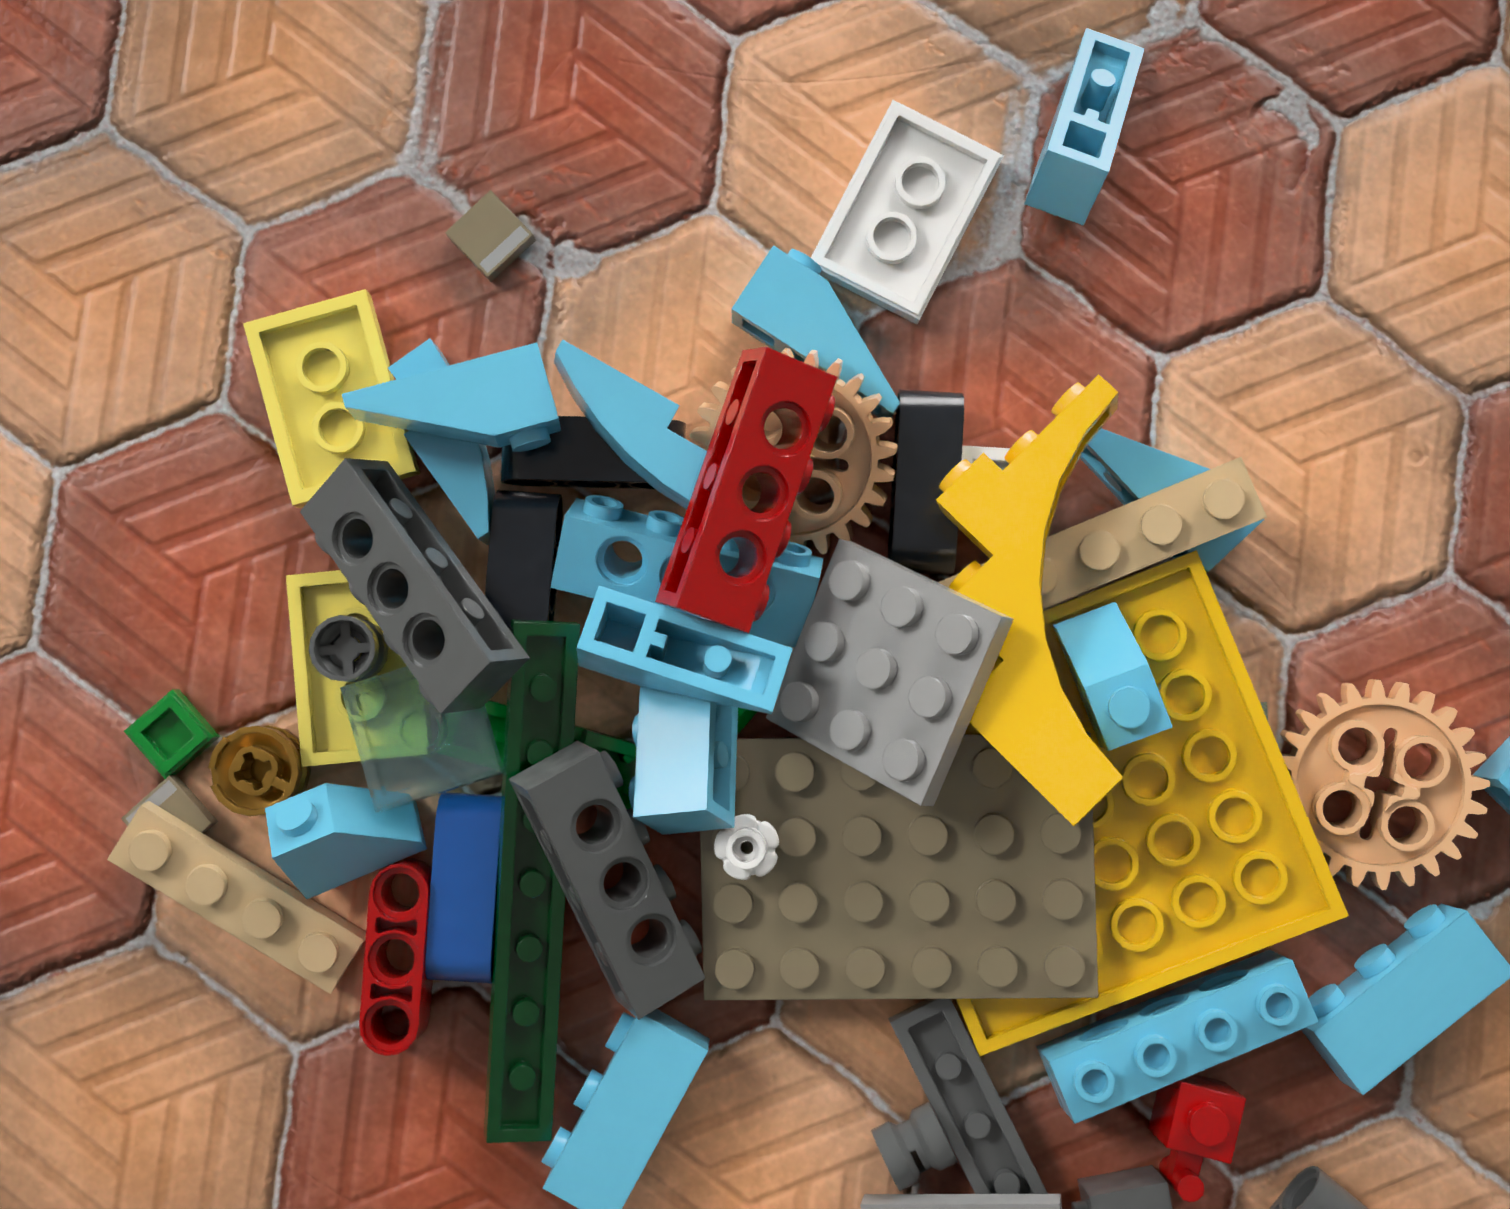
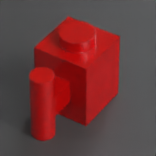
[1148,1074,1246,1202]

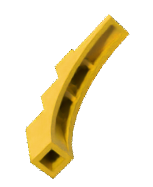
[936,374,1123,827]

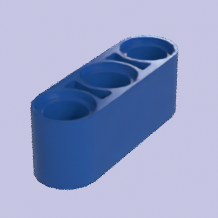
[425,792,502,984]

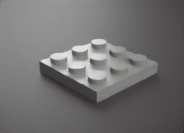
[766,539,1014,806]

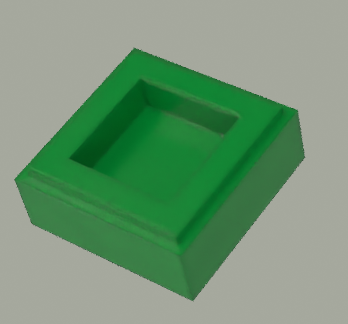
[124,689,220,779]

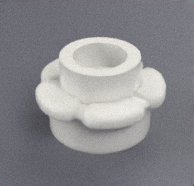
[714,814,779,880]

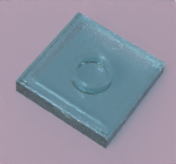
[340,666,503,813]

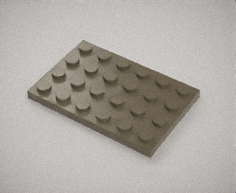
[700,731,1098,1000]

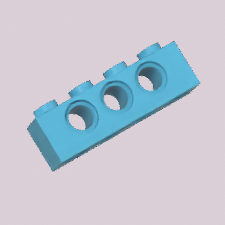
[550,495,823,648]
[1036,950,1319,1124]

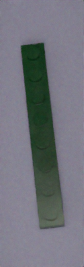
[484,619,580,1143]

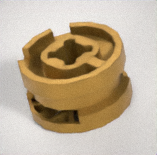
[208,725,311,817]

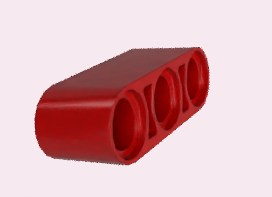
[359,858,433,1056]

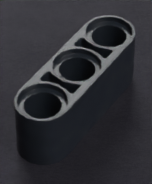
[888,389,964,575]
[501,416,686,489]
[485,490,563,631]

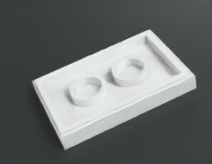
[811,100,1004,324]

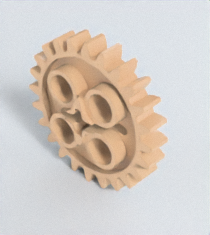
[689,348,898,554]
[1280,679,1490,890]

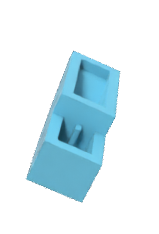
[388,338,495,545]
[554,339,707,510]

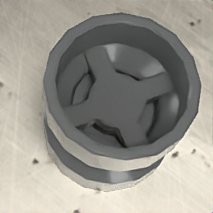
[309,615,389,683]
[871,1102,958,1191]

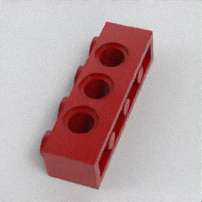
[655,347,837,633]

